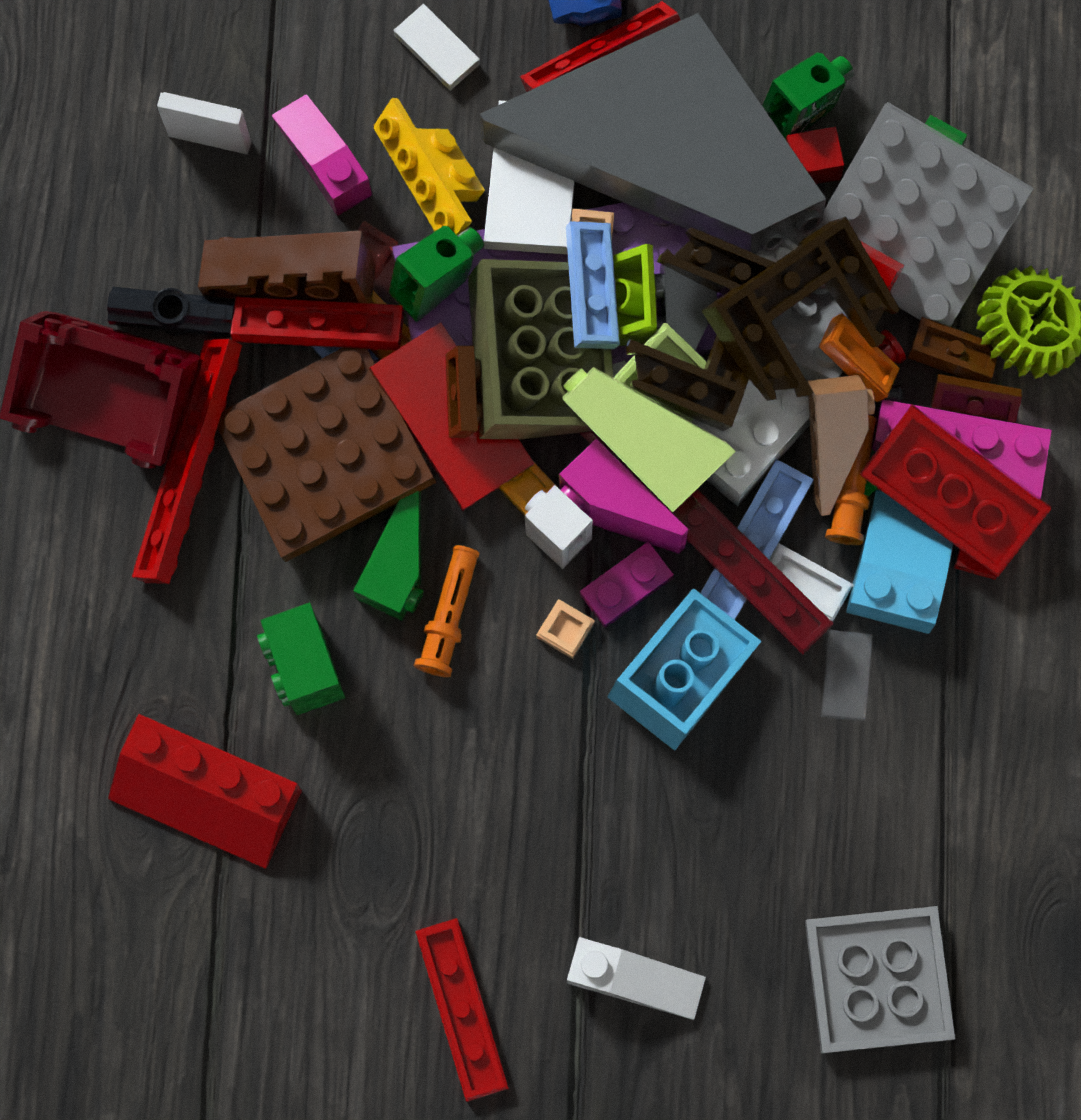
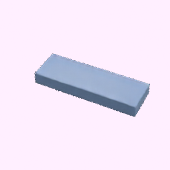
[566,221,620,349]

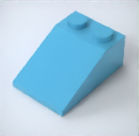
[846,490,953,634]
[607,588,761,751]

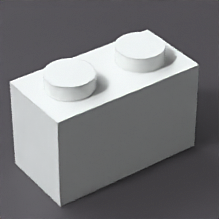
[525,485,593,569]

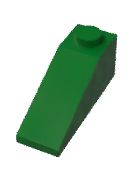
[353,491,424,621]

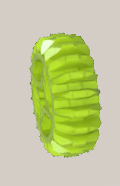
[976,265,1081,379]

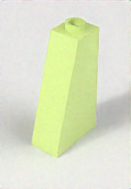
[563,367,736,512]

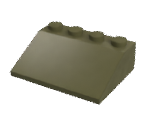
[468,259,614,439]

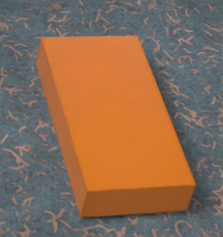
[819,313,900,402]

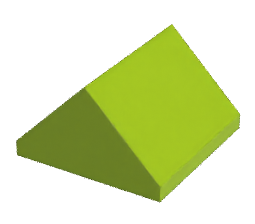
[613,244,657,346]

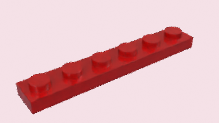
[132,339,242,584]

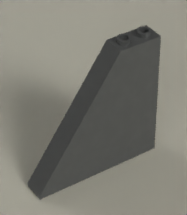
[480,13,826,254]

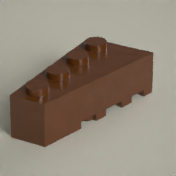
[198,231,376,304]

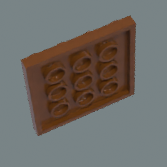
[217,347,437,563]

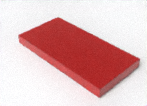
[369,322,535,511]
[859,404,1051,577]

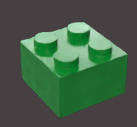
[257,602,345,715]

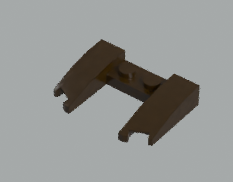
[701,217,900,401]
[626,227,775,431]

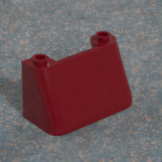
[0,311,200,468]

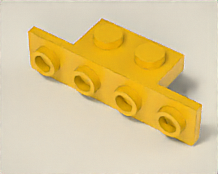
[374,98,485,236]

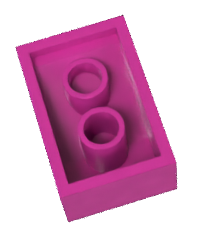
[559,439,688,554]

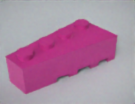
[871,399,1052,499]

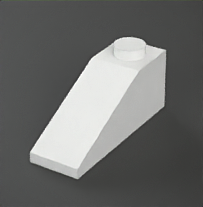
[567,937,706,1020]

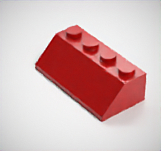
[108,714,302,869]

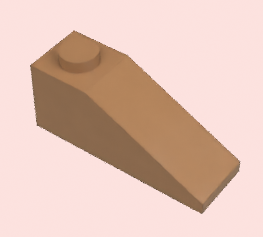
[808,375,875,516]

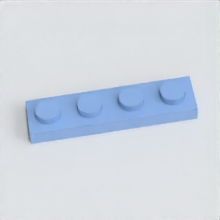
[701,459,814,620]

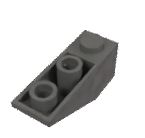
[654,265,717,350]

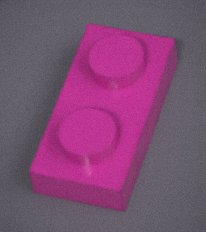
[580,542,674,628]

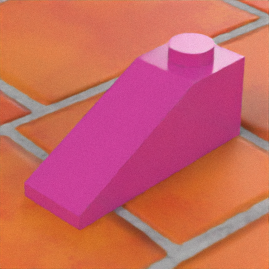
[272,94,372,216]

